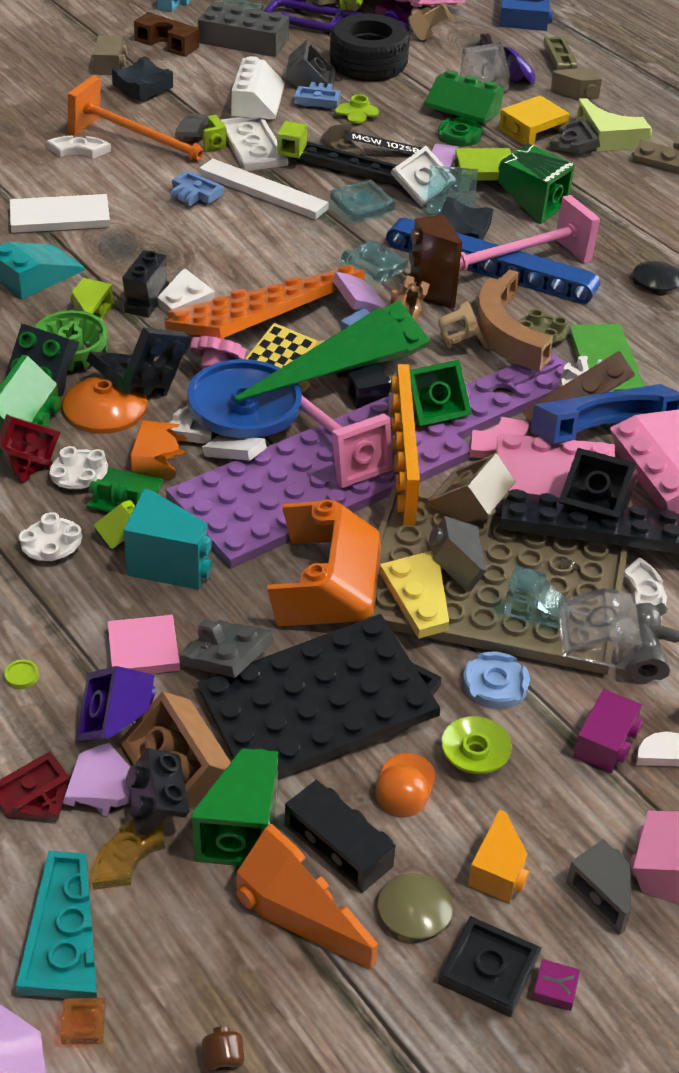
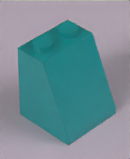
[124,488,213,590]

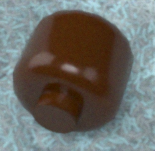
[202,1026,244,1071]

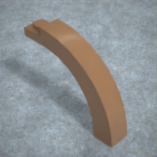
[478,269,553,372]

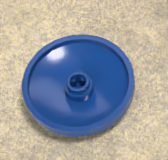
[187,359,302,438]

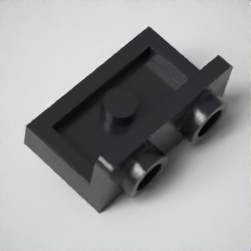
[126,748,190,836]

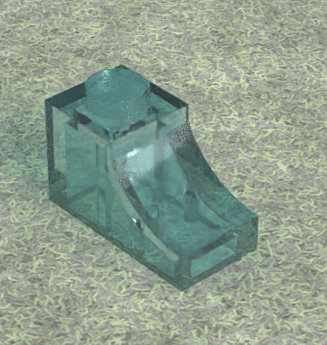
[503,565,575,631]

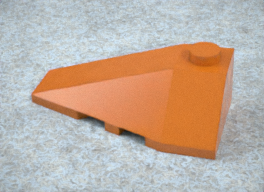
[236,824,378,970]

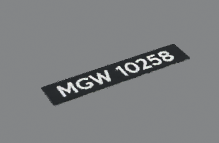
[345,130,422,154]

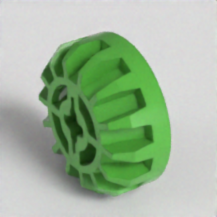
[35,310,108,373]

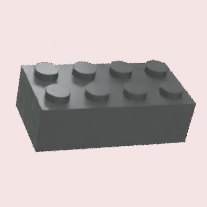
[198,2,289,57]

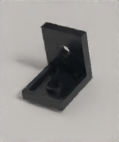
[86,327,190,396]

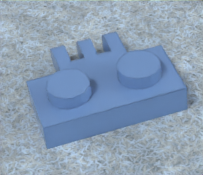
[294,82,341,110]
[170,170,224,205]

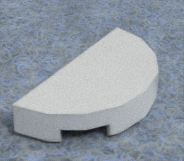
[636,731,679,767]

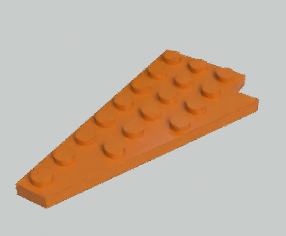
[164,265,365,339]

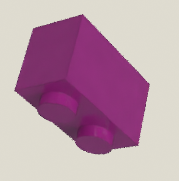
[573,689,644,773]

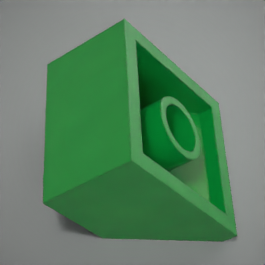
[396,359,472,427]

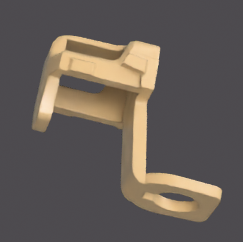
[408,2,456,40]
[438,301,494,350]

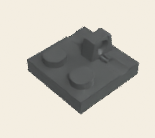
[180,620,274,678]

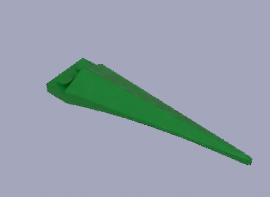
[234,300,430,403]

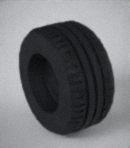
[330,14,410,81]

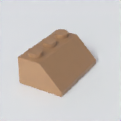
[120,691,231,818]

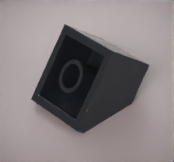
[558,448,638,520]

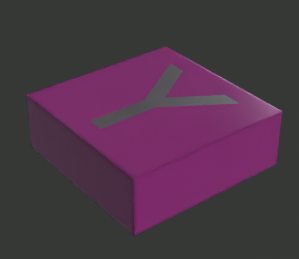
[532,959,580,1011]

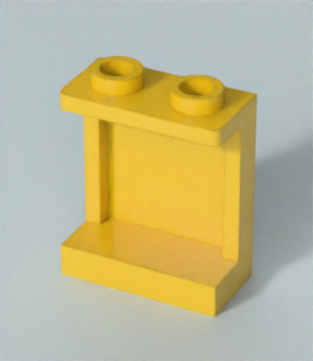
[499,95,570,146]

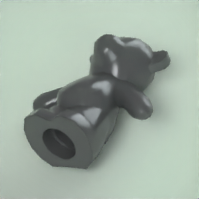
[611,603,679,684]

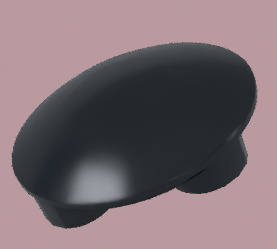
[633,261,679,296]

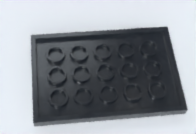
[197,614,440,780]

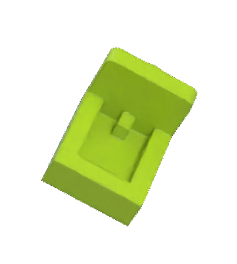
[203,115,227,151]

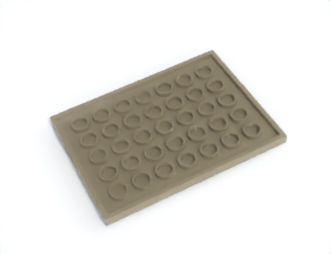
[353,488,628,675]

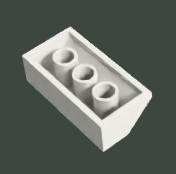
[231,56,285,119]

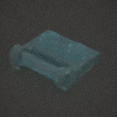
[341,240,408,283]

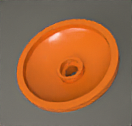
[62,375,147,434]

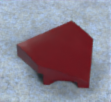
[0,414,60,483]
[0,751,70,819]

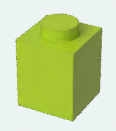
[277,121,307,158]

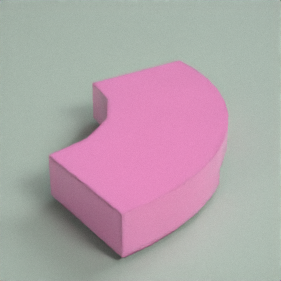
[469,417,529,458]

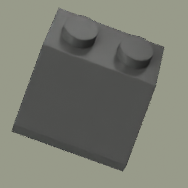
[285,39,336,90]

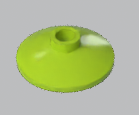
[442,716,512,774]

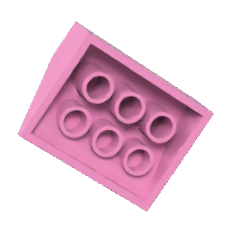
[610,410,679,514]
[495,433,615,508]

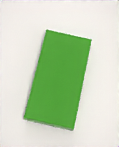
[568,324,644,391]

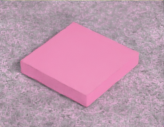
[108,615,180,674]

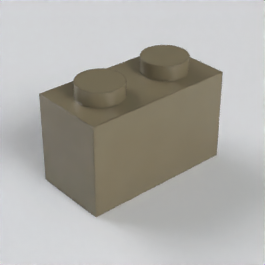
[93,35,128,75]

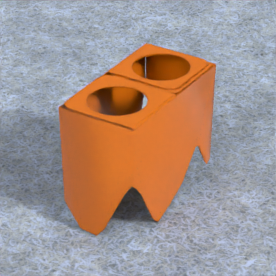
[130,420,188,481]

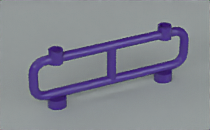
[264,0,409,32]

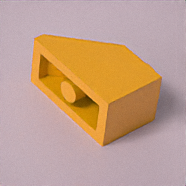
[468,809,530,904]

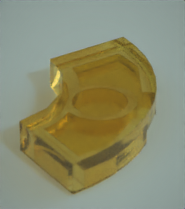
[92,819,165,890]

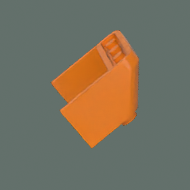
[267,499,381,627]

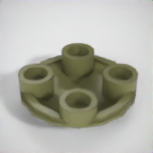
[518,309,568,343]
[377,873,453,944]

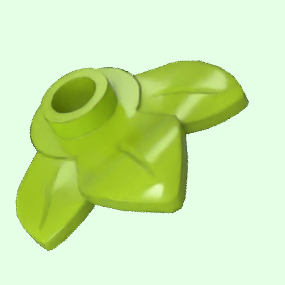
[335,94,379,124]

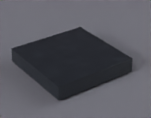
[438,916,542,1017]

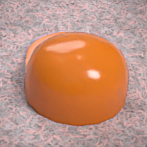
[375,753,435,818]

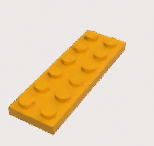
[389,364,420,526]

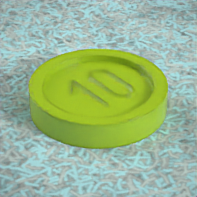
[4,659,39,689]

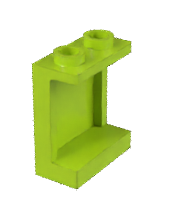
[454,148,512,193]

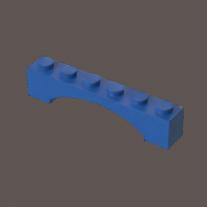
[531,384,679,443]

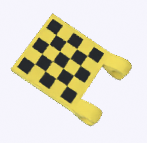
[245,323,325,392]

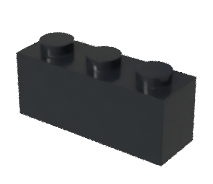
[284,779,396,893]

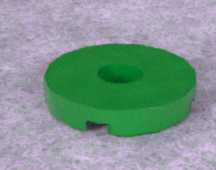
[438,117,483,147]

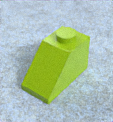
[70,278,114,321]

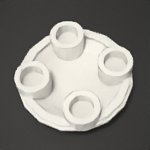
[49,446,108,490]
[19,512,83,561]

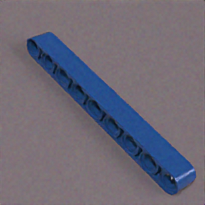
[386,218,600,304]

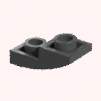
[175,114,212,141]

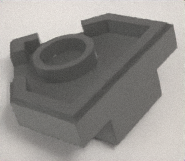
[549,118,600,154]

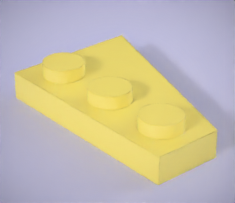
[379,551,449,639]

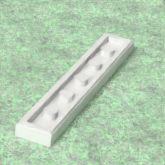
[199,158,329,220]

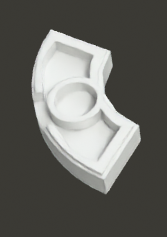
[46,136,111,159]
[623,557,667,619]

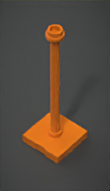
[67,75,204,161]

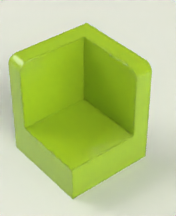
[93,500,135,549]

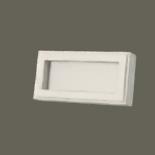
[202,435,267,461]

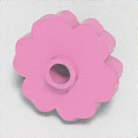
[189,336,246,369]

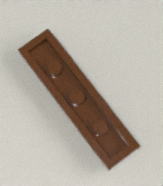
[523,351,635,425]

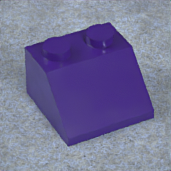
[76,666,155,743]

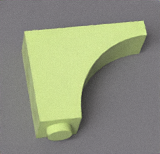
[576,98,652,151]

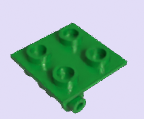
[86,467,164,512]

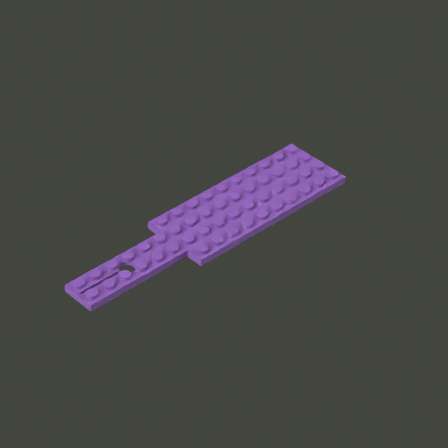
[166,352,566,569]

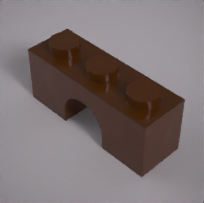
[134,12,199,57]

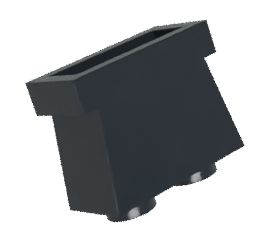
[122,250,169,318]

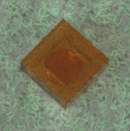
[60,998,106,1045]

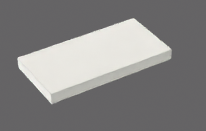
[221,117,288,171]
[10,194,110,233]

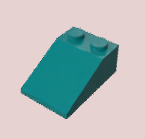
[0,242,84,299]

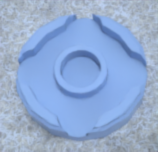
[462,651,530,709]

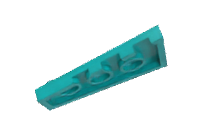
[16,851,98,1001]

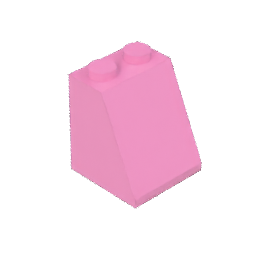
[630,811,679,904]

